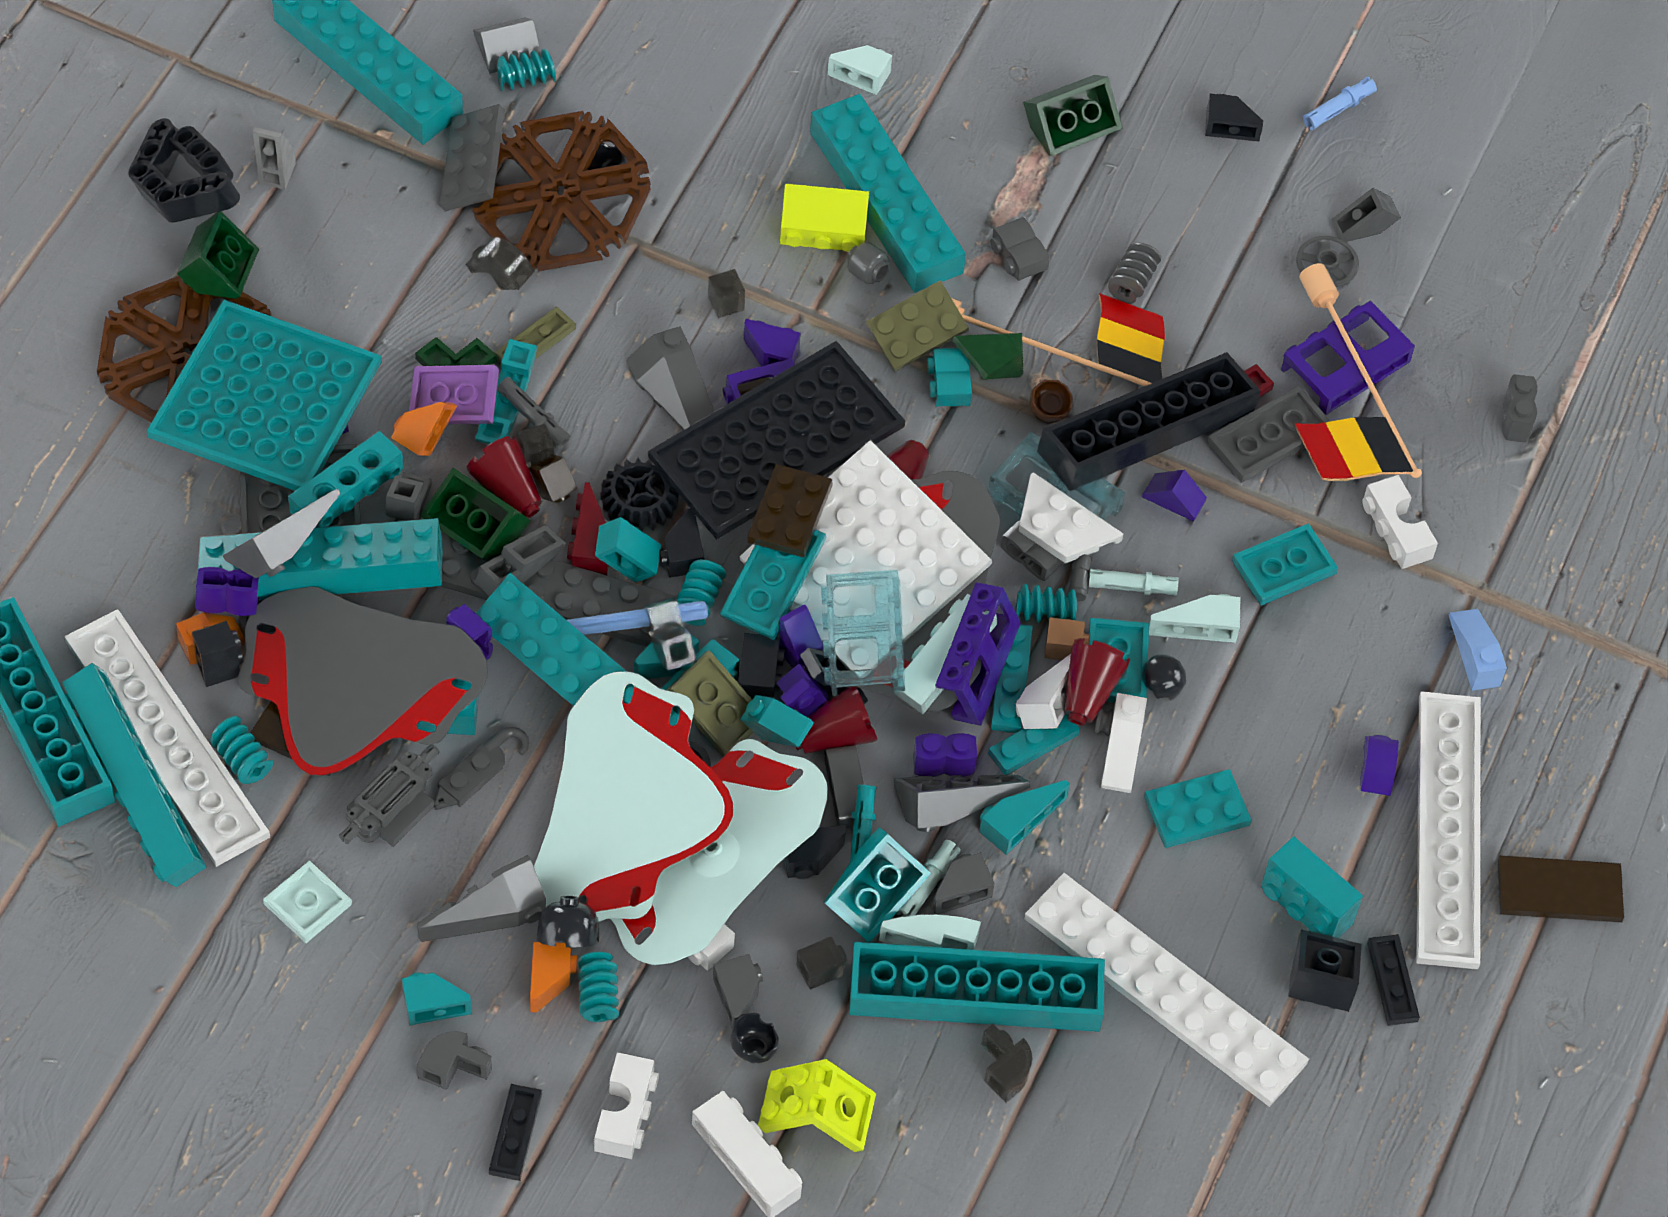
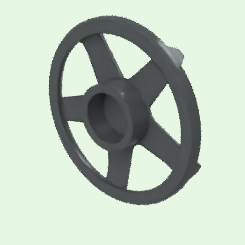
[1296,236,1359,287]

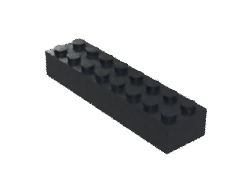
[1037,352,1261,491]

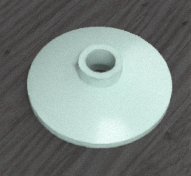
[689,831,740,877]

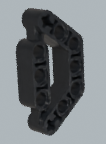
[128,118,240,223]

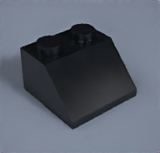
[1288,929,1362,1012]

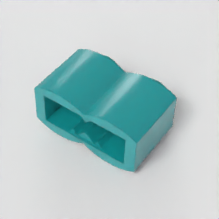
[927,348,972,407]

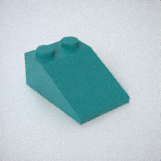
[824,827,932,943]

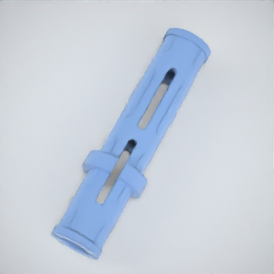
[1303,77,1377,130]

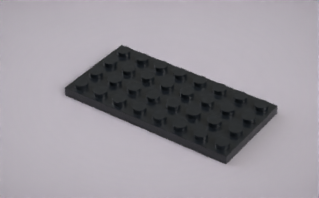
[648,341,906,540]

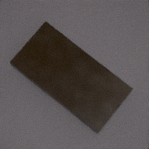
[1498,855,1624,923]

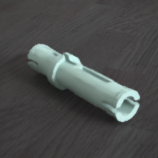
[1089,568,1179,596]
[896,840,961,917]

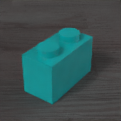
[595,517,661,583]

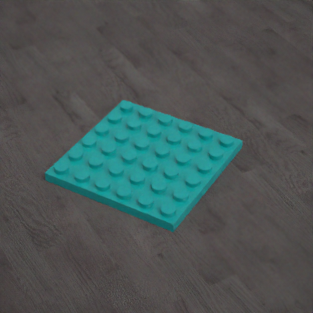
[147,300,382,491]

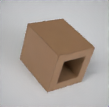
[1044,618,1089,660]

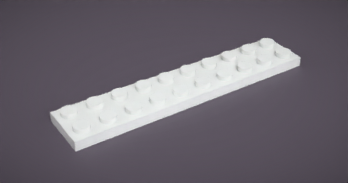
[65,609,270,867]
[1416,692,1481,969]
[1024,873,1309,1107]

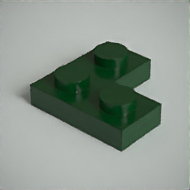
[415,337,497,366]

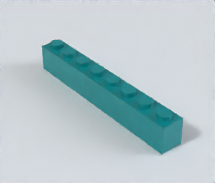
[62,663,207,887]

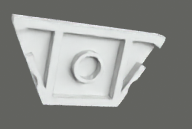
[1019,472,1123,563]

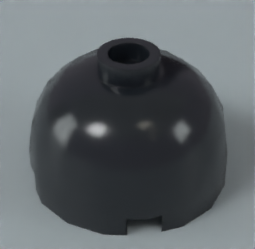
[537,896,599,948]

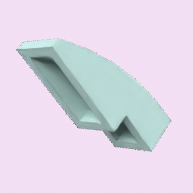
[879,915,981,950]

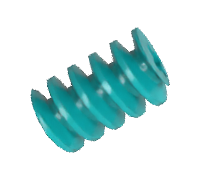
[497,49,556,91]
[674,560,727,626]
[1015,584,1077,623]
[210,716,273,784]
[578,952,619,1022]

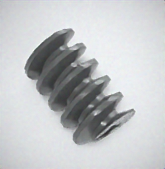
[1108,243,1161,304]

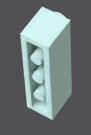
[893,594,997,715]

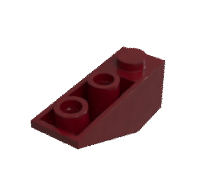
[567,482,609,576]

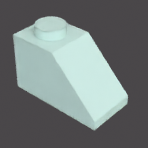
[828,45,892,95]

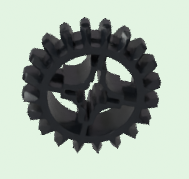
[600,457,679,532]

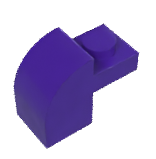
[776,664,829,717]
[1360,735,1399,796]

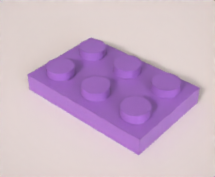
[409,365,499,424]

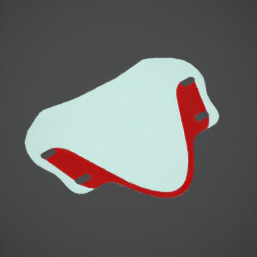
[534,672,733,922]
[611,739,827,965]

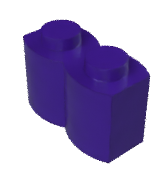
[196,567,259,616]
[446,604,493,660]
[913,733,977,777]

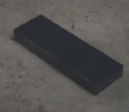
[1367,934,1420,1026]
[489,1084,542,1181]

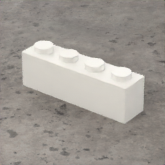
[692,1091,802,1217]

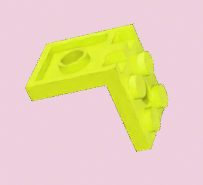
[758,1059,876,1152]

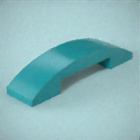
[475,339,537,444]

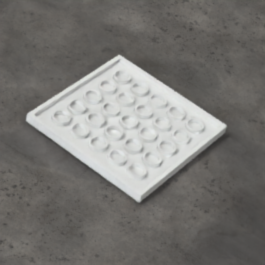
[740,440,992,682]

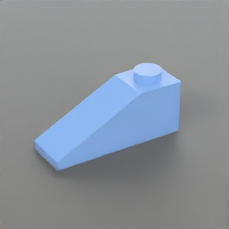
[1449,609,1507,691]

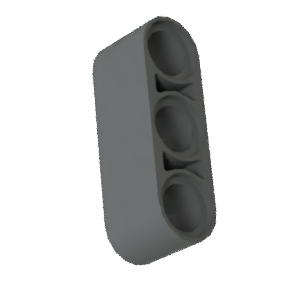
[824,745,864,828]

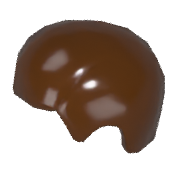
[1030,379,1073,423]

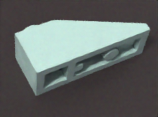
[1149,594,1240,643]

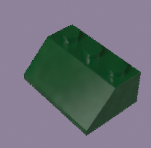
[1023,75,1123,156]
[176,211,259,299]
[420,468,531,560]

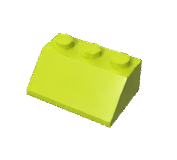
[780,184,869,252]

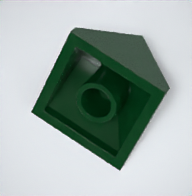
[952,333,1024,380]

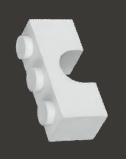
[1362,475,1438,569]
[594,1052,659,1159]

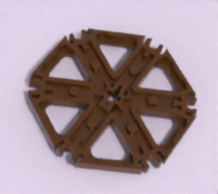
[473,111,651,272]
[97,276,271,423]

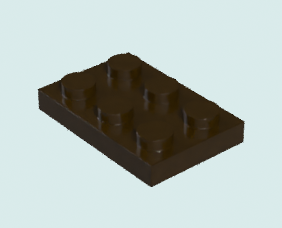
[747,464,833,558]

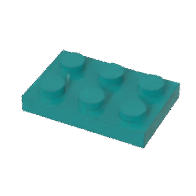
[1232,523,1338,606]
[1088,618,1149,703]
[1144,769,1252,848]

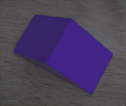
[1142,469,1207,522]

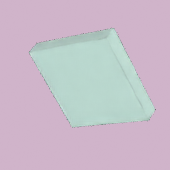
[263,860,352,943]

